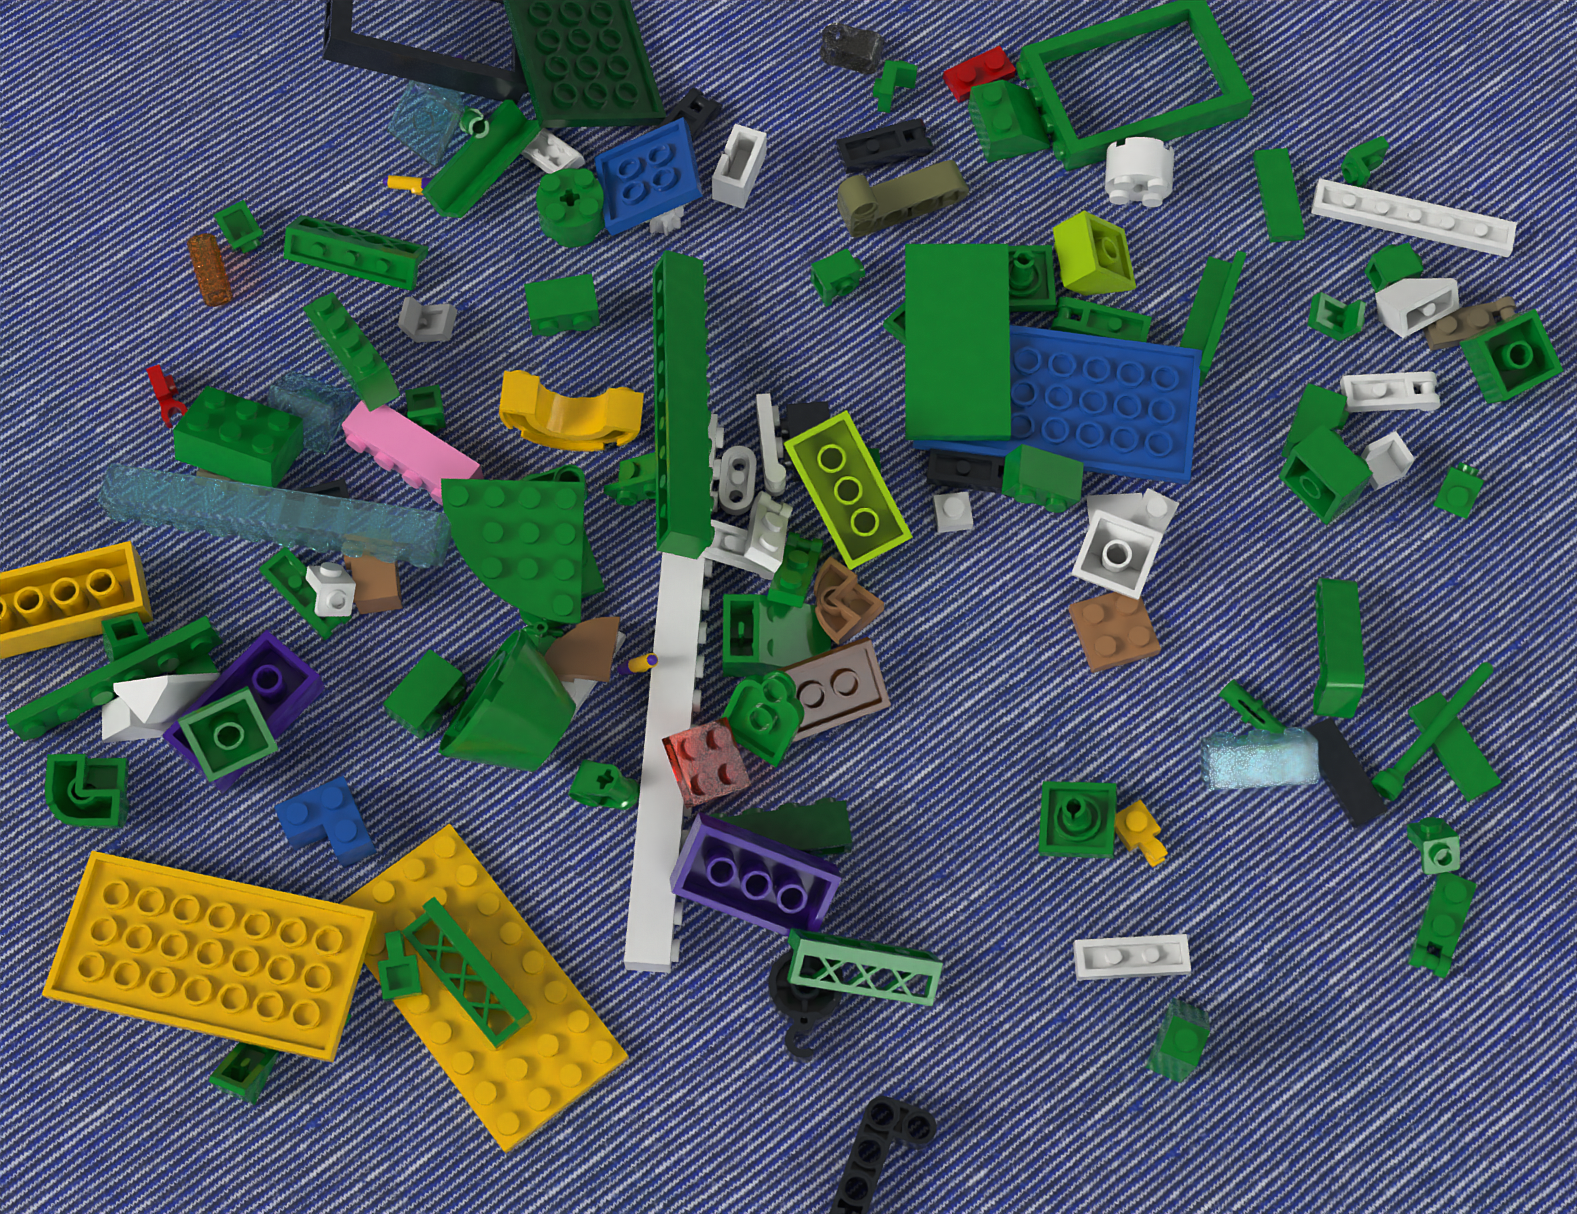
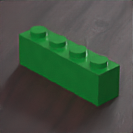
[303,292,401,412]

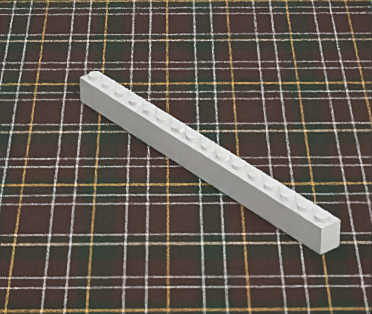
[624,414,724,973]

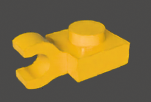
[1115,799,1168,868]

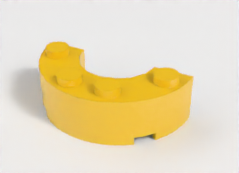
[499,370,644,452]

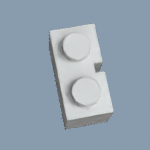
[712,124,767,209]

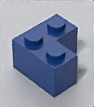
[274,776,378,868]

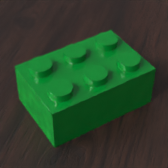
[173,386,303,493]

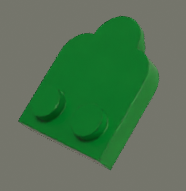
[716,670,805,768]

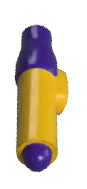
[382,175,433,195]
[617,653,658,675]

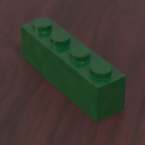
[709,797,853,857]

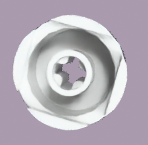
[1105,137,1174,207]

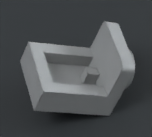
[398,297,458,343]

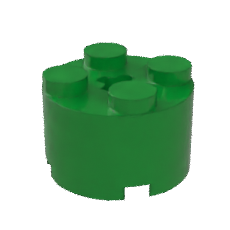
[536,168,605,248]

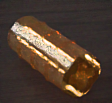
[187,233,233,307]

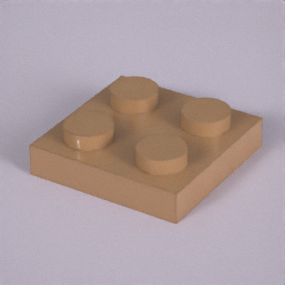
[1068,592,1161,673]

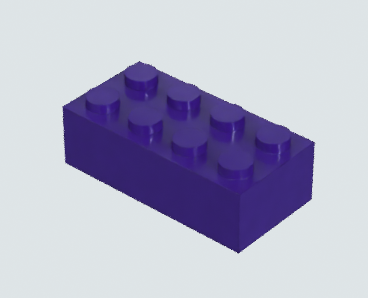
[162,629,325,794]
[669,811,842,937]

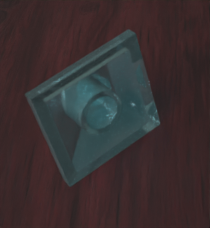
[386,80,465,168]

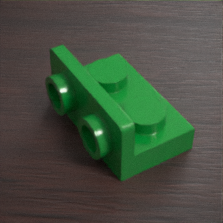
[603,452,656,506]

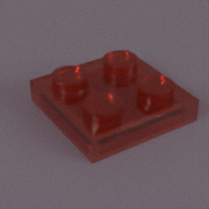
[662,717,751,809]

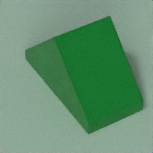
[209,1042,279,1105]

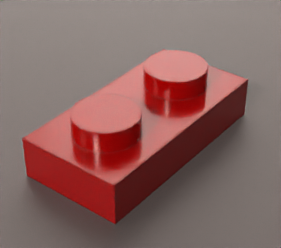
[943,45,1016,103]

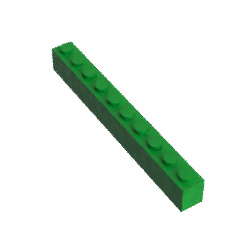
[652,250,715,560]

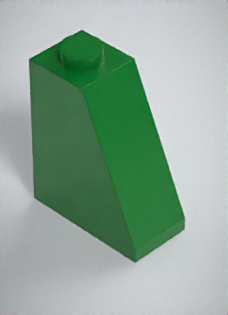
[1145,998,1210,1083]

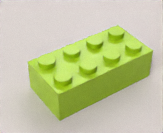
[783,410,913,570]

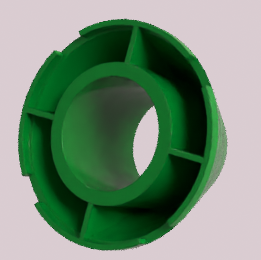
[438,628,576,772]

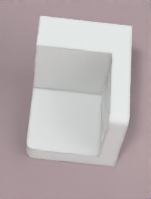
[1360,431,1414,491]

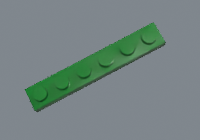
[5,616,223,742]

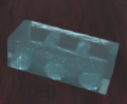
[1201,727,1318,790]

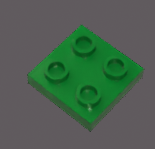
[1008,245,1056,312]
[1038,781,1118,859]

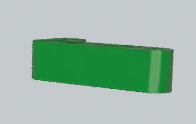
[1313,577,1365,719]

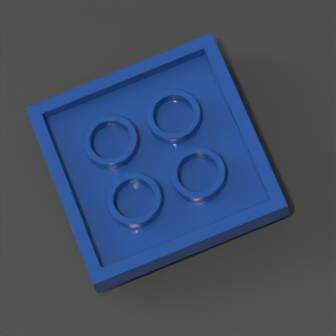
[594,117,703,236]

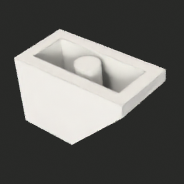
[1375,278,1460,338]

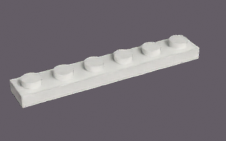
[1311,178,1517,257]

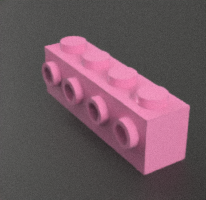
[341,401,484,506]

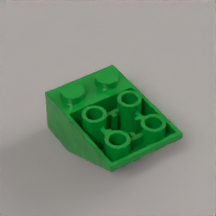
[723,594,831,677]

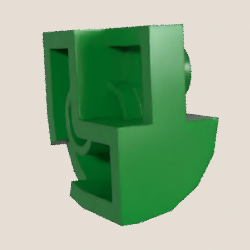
[44,754,129,829]

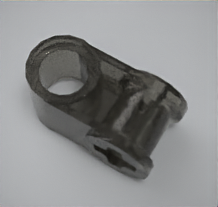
[820,22,885,75]

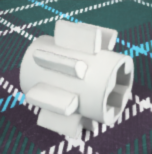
[645,205,684,236]

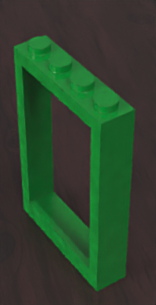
[1016,0,1254,172]

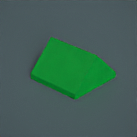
[177,686,279,783]

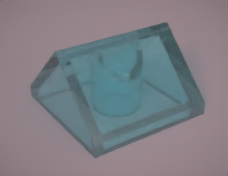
[266,371,355,455]

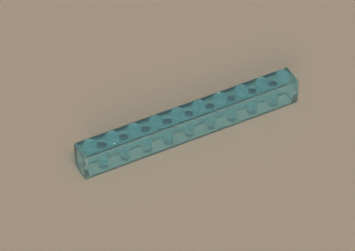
[97,463,452,568]

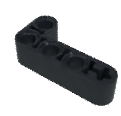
[829,1096,937,1214]

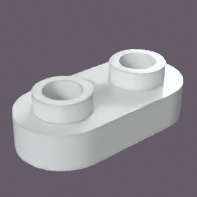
[719,446,757,515]

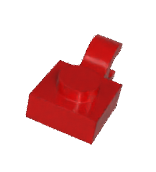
[146,364,188,429]

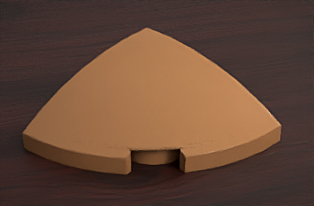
[814,556,884,645]
[544,617,620,683]

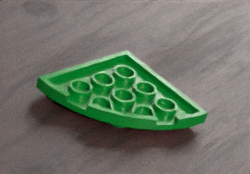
[441,478,585,625]

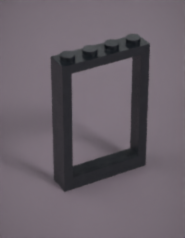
[322,0,529,105]

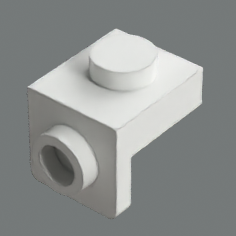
[306,562,356,616]

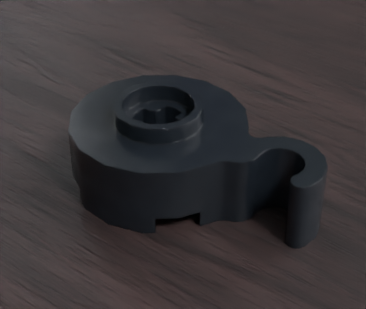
[768,948,844,1063]

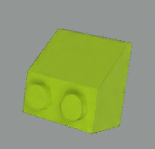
[1052,210,1136,296]

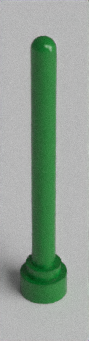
[1371,662,1494,801]

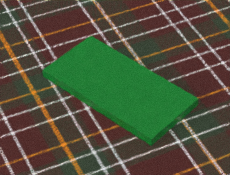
[905,244,1011,441]

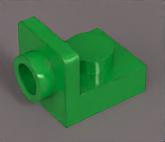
[1341,135,1389,188]

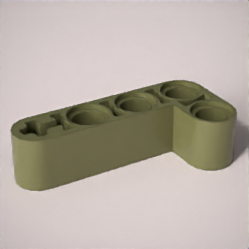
[837,160,969,237]

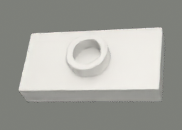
[520,128,585,173]

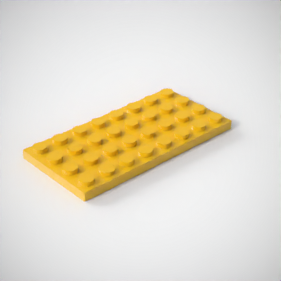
[340,823,629,1154]
[42,851,377,1063]

